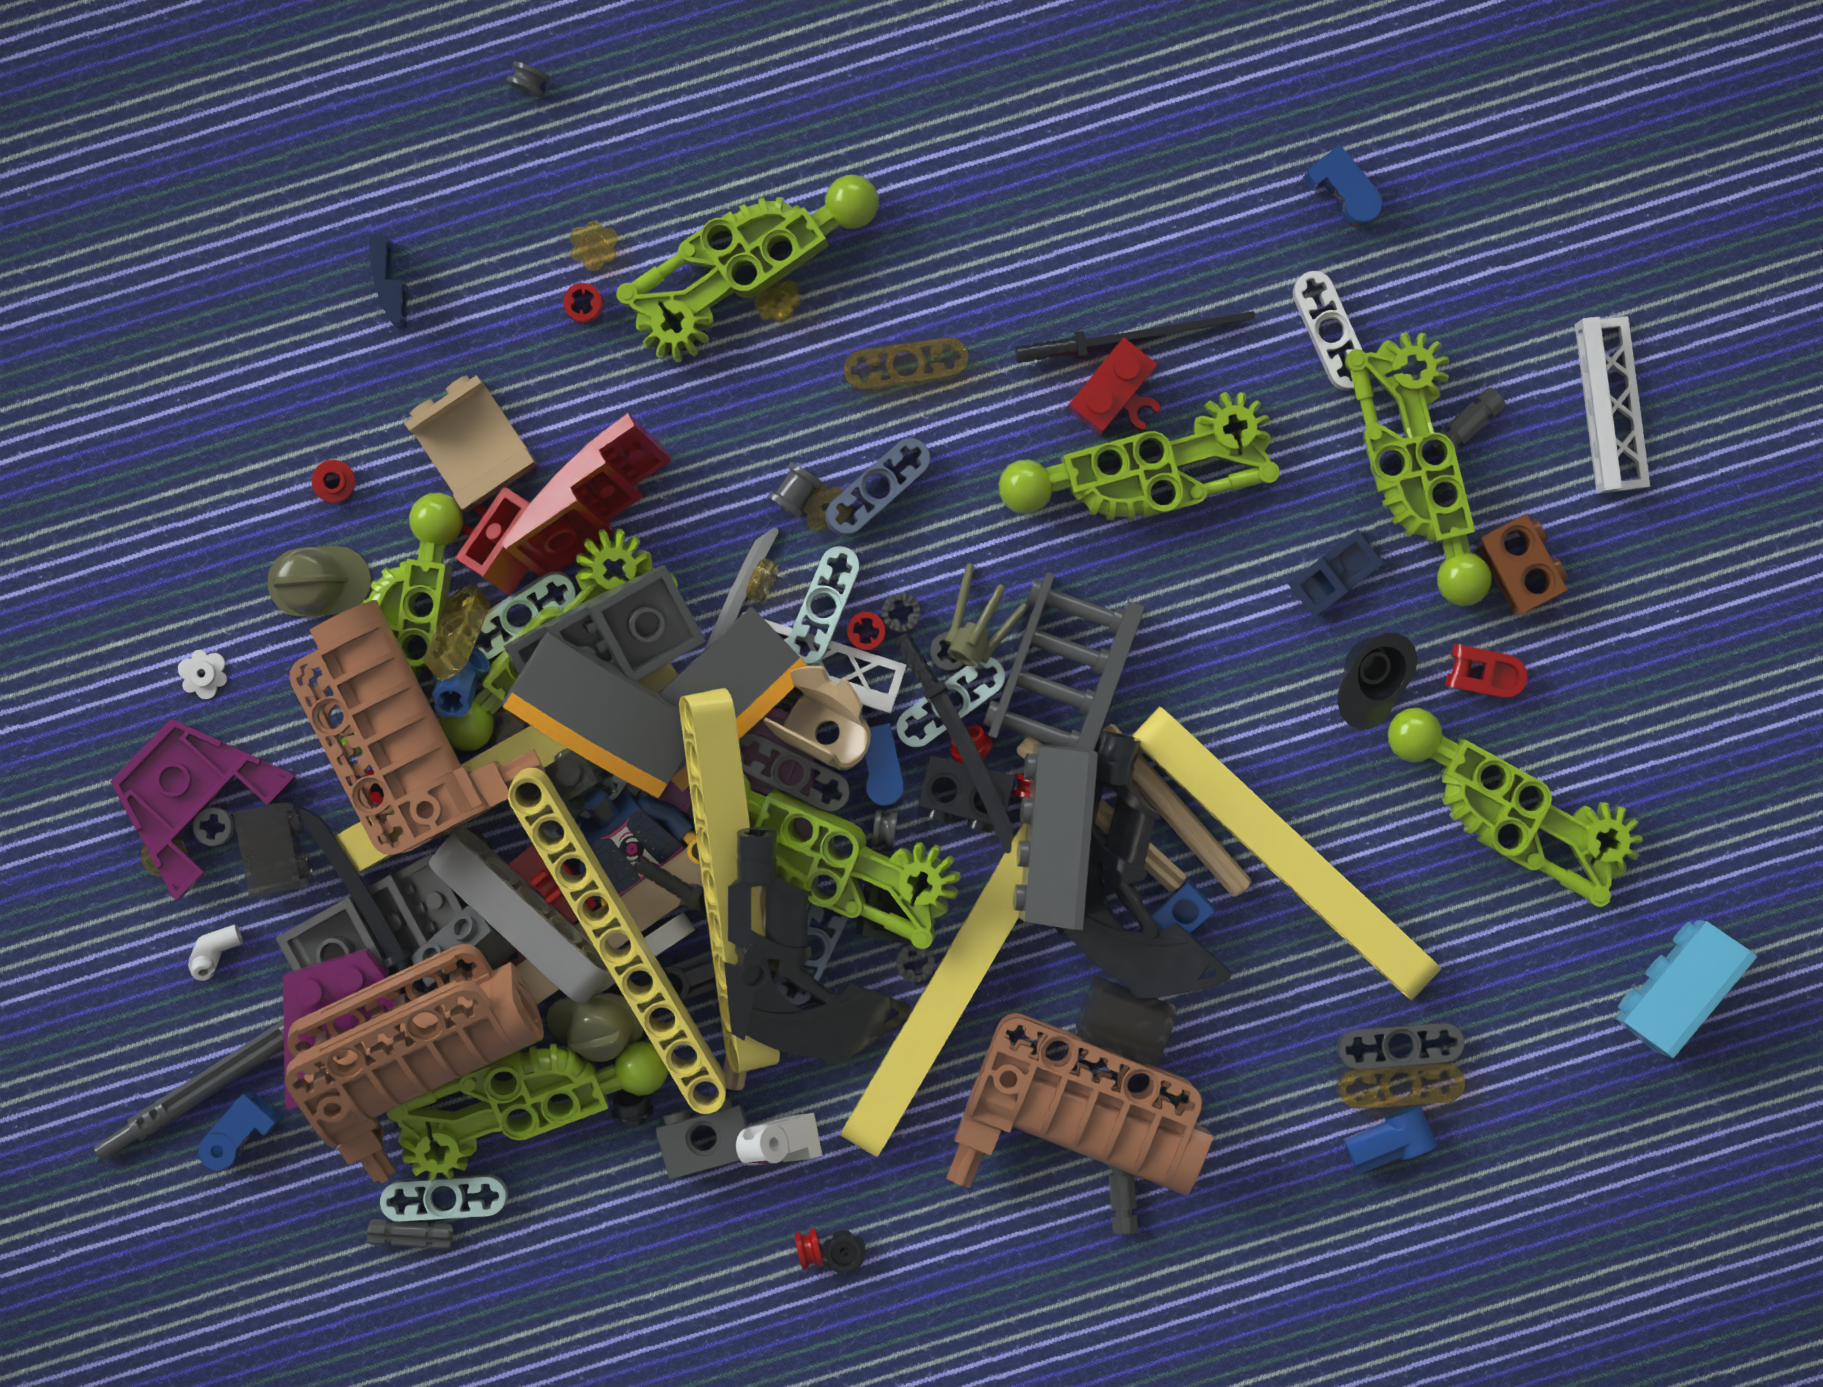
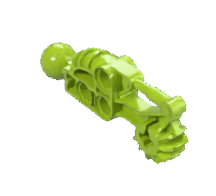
[616,175,879,362]
[1345,332,1492,606]
[998,392,1280,521]
[341,492,464,758]
[440,528,678,751]
[1388,708,1643,907]
[743,773,961,949]
[387,1040,668,1182]

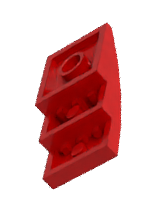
[502,413,672,577]

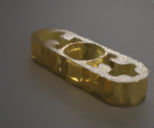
[844,337,968,391]
[423,584,490,680]
[1337,1062,1465,1109]

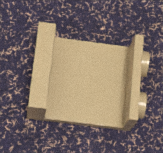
[404,375,539,513]

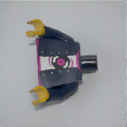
[579,790,700,912]

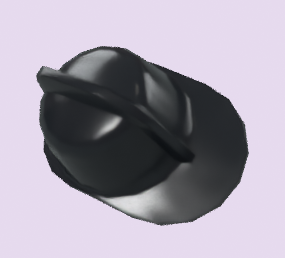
[1338,633,1418,730]

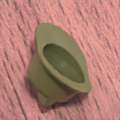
[267,546,371,617]
[546,993,644,1062]

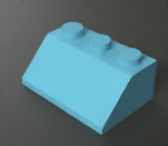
[1615,920,1757,1058]

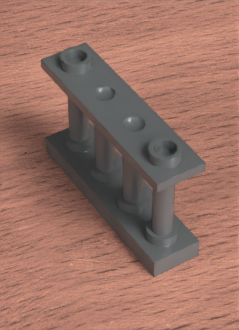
[983,572,1145,751]

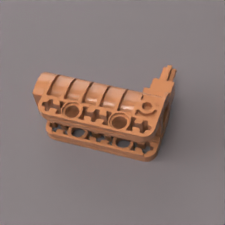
[289,600,546,855]
[285,944,544,1184]
[946,1012,1213,1196]

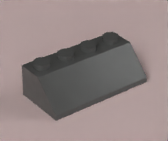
[1013,744,1098,930]

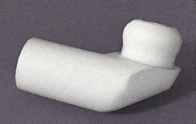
[188,924,243,981]

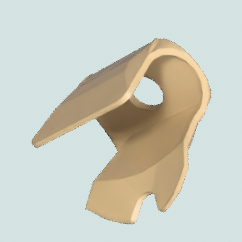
[763,666,871,770]

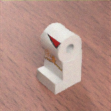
[736,1113,822,1166]

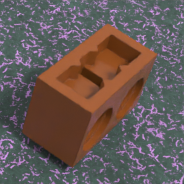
[1474,514,1568,616]

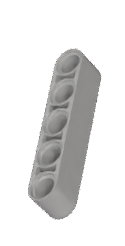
[429,827,610,1004]

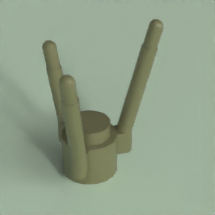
[945,563,1029,667]

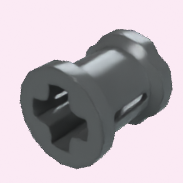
[767,462,823,519]

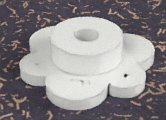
[178,650,227,699]

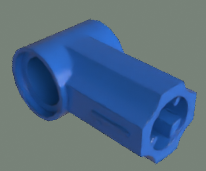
[432,642,490,718]
[1343,1105,1437,1174]

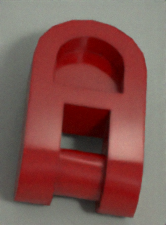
[1445,644,1527,698]

